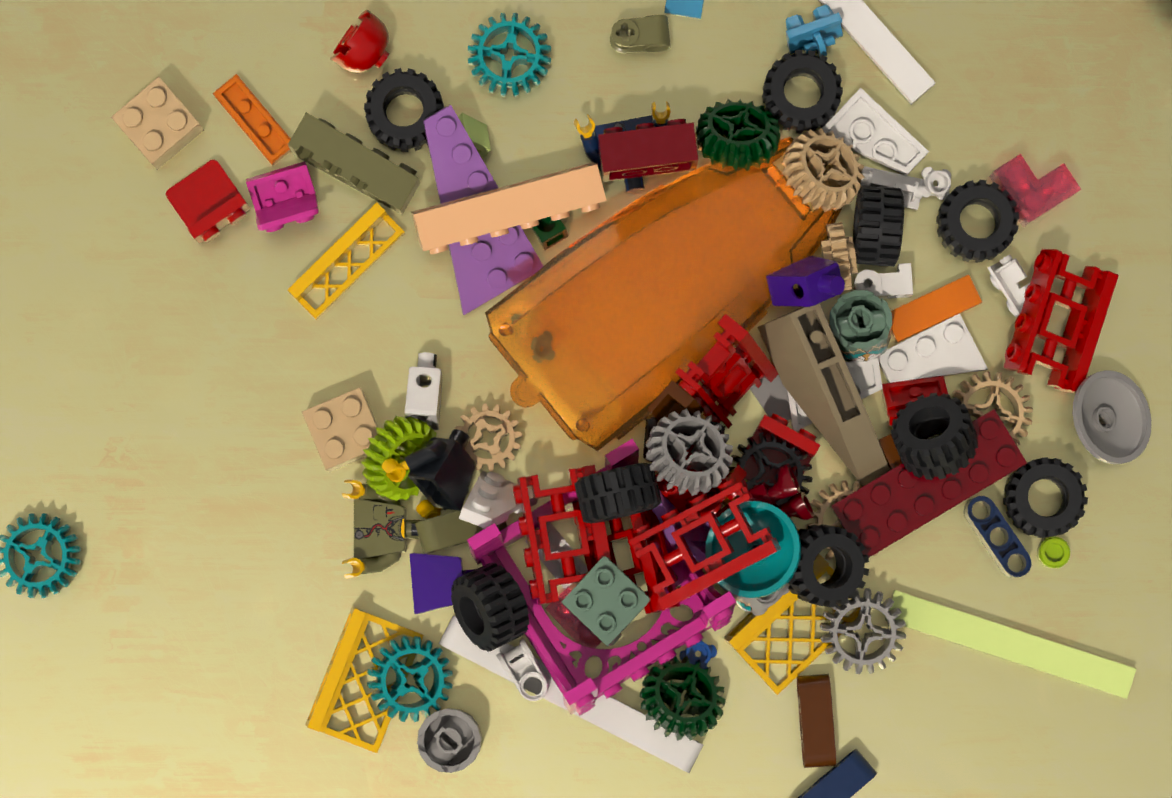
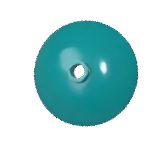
[705,501,801,598]

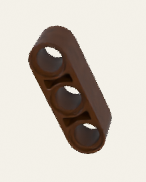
[797,674,836,768]

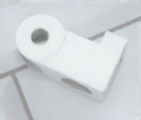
[853,263,913,299]

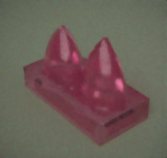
[545,587,602,648]

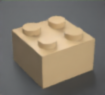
[111,77,204,170]
[302,387,378,472]

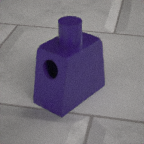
[766,256,845,307]
[410,553,475,614]

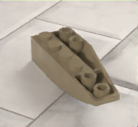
[757,303,890,487]

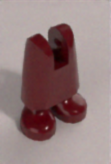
[715,463,814,520]

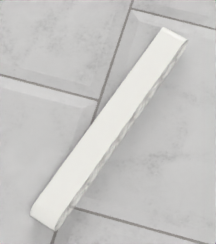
[439,616,703,773]

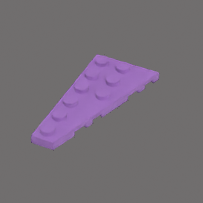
[423,105,544,315]

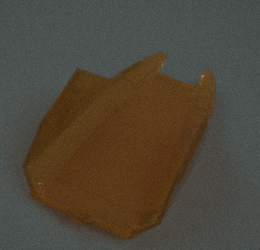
[485,137,843,451]

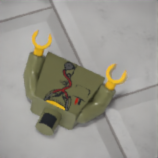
[342,479,423,578]

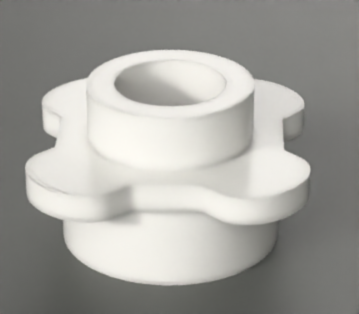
[921,167,951,200]

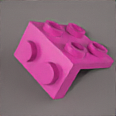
[246,161,319,232]

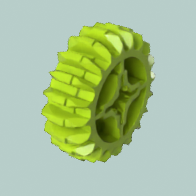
[361,416,437,501]

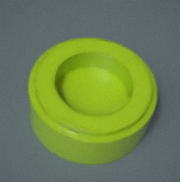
[1037,537,1070,568]

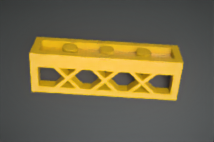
[287,202,405,320]

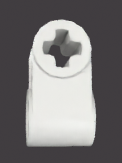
[496,639,548,701]

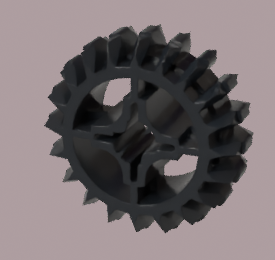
[728,432,813,506]

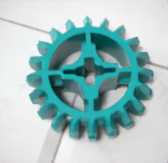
[468,13,551,97]
[0,513,81,598]
[367,636,453,722]

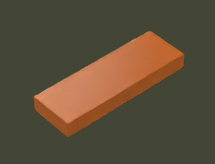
[212,74,291,166]
[891,274,982,343]

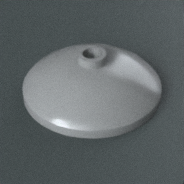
[1073,370,1151,464]

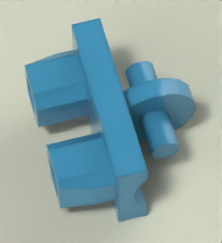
[786,4,843,57]

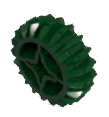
[695,99,781,172]
[640,656,726,741]

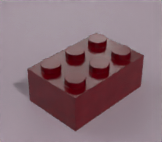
[598,119,699,182]

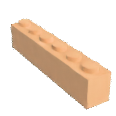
[411,162,607,254]

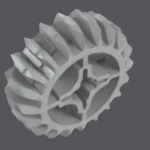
[646,408,733,496]
[820,588,906,674]

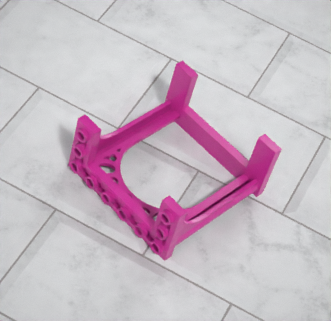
[467,439,736,716]

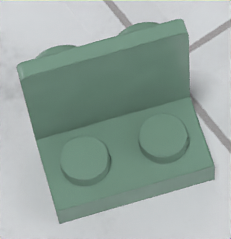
[562,556,651,647]

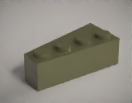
[288,112,420,215]

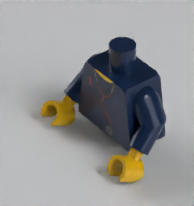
[574,101,671,192]

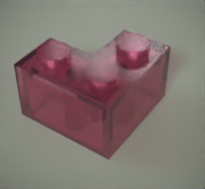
[989,154,1081,228]

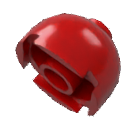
[330,10,390,73]

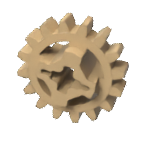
[821,222,858,291]
[455,403,522,472]

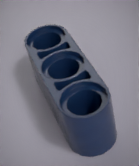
[964,496,1031,578]
[797,749,877,798]

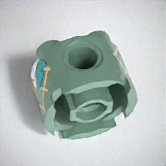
[829,290,892,362]

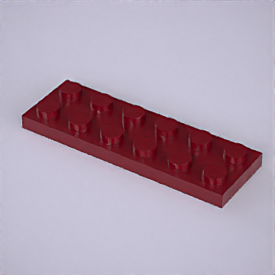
[830,409,1027,558]

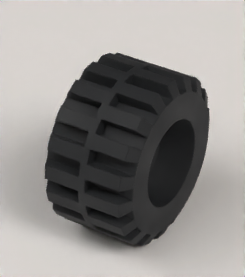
[762,50,843,134]
[364,68,444,152]
[936,180,1019,263]
[853,185,904,267]
[891,393,978,480]
[1003,457,1088,538]
[574,463,662,524]
[788,524,869,607]
[451,563,529,652]

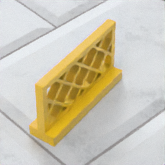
[724,554,861,695]
[305,607,424,753]

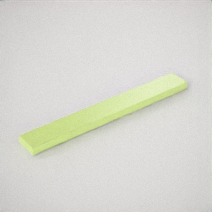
[885,590,1136,699]

